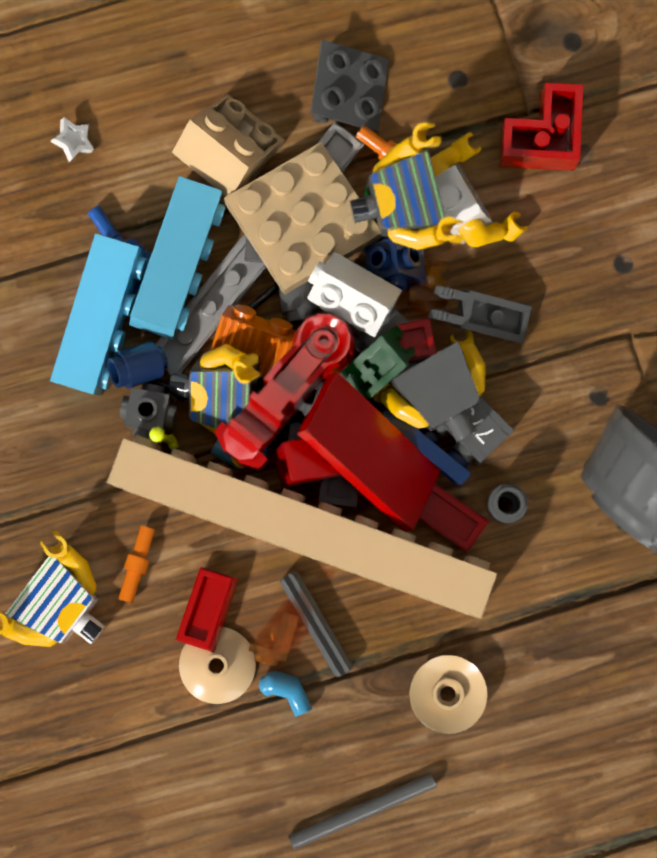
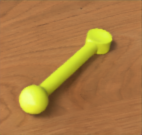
[149,427,179,450]

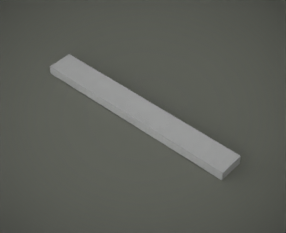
[155,122,364,375]

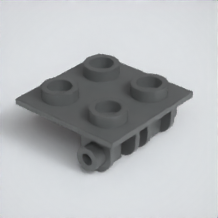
[310,40,389,132]

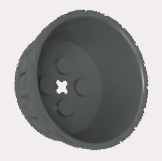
[581,404,657,553]

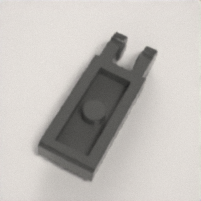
[428,285,532,343]

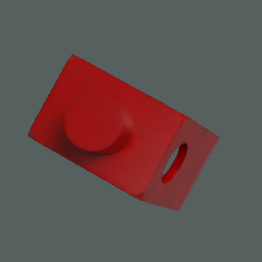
[273,439,343,489]

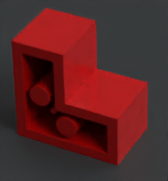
[499,83,583,171]

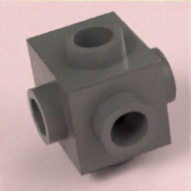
[120,383,178,440]

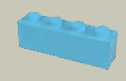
[129,176,226,340]
[50,233,148,396]

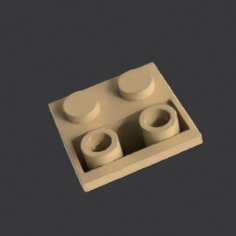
[172,94,285,196]

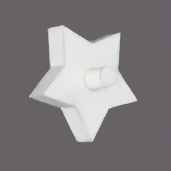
[50,117,94,162]

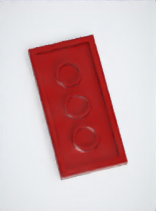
[297,372,441,532]

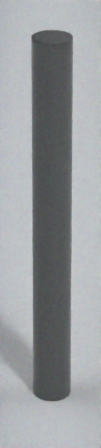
[288,773,437,850]

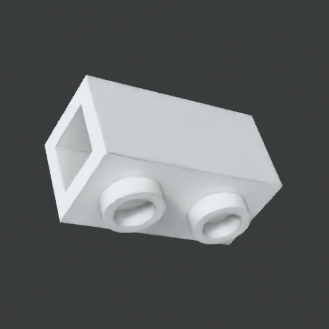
[307,252,402,337]

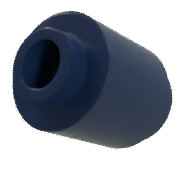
[107,341,168,389]

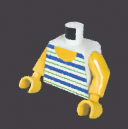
[430,133,528,247]
[0,530,105,647]

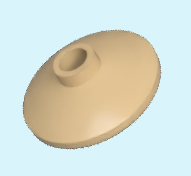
[179,627,256,704]
[409,655,487,734]

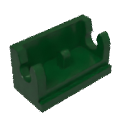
[340,325,416,401]

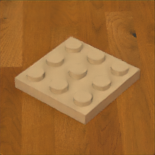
[224,142,382,295]

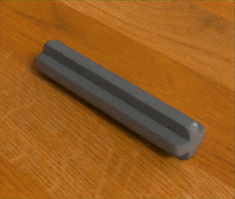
[280,571,353,677]

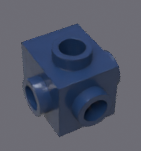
[365,236,427,291]

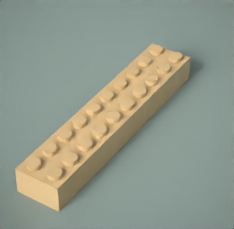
[107,435,497,619]

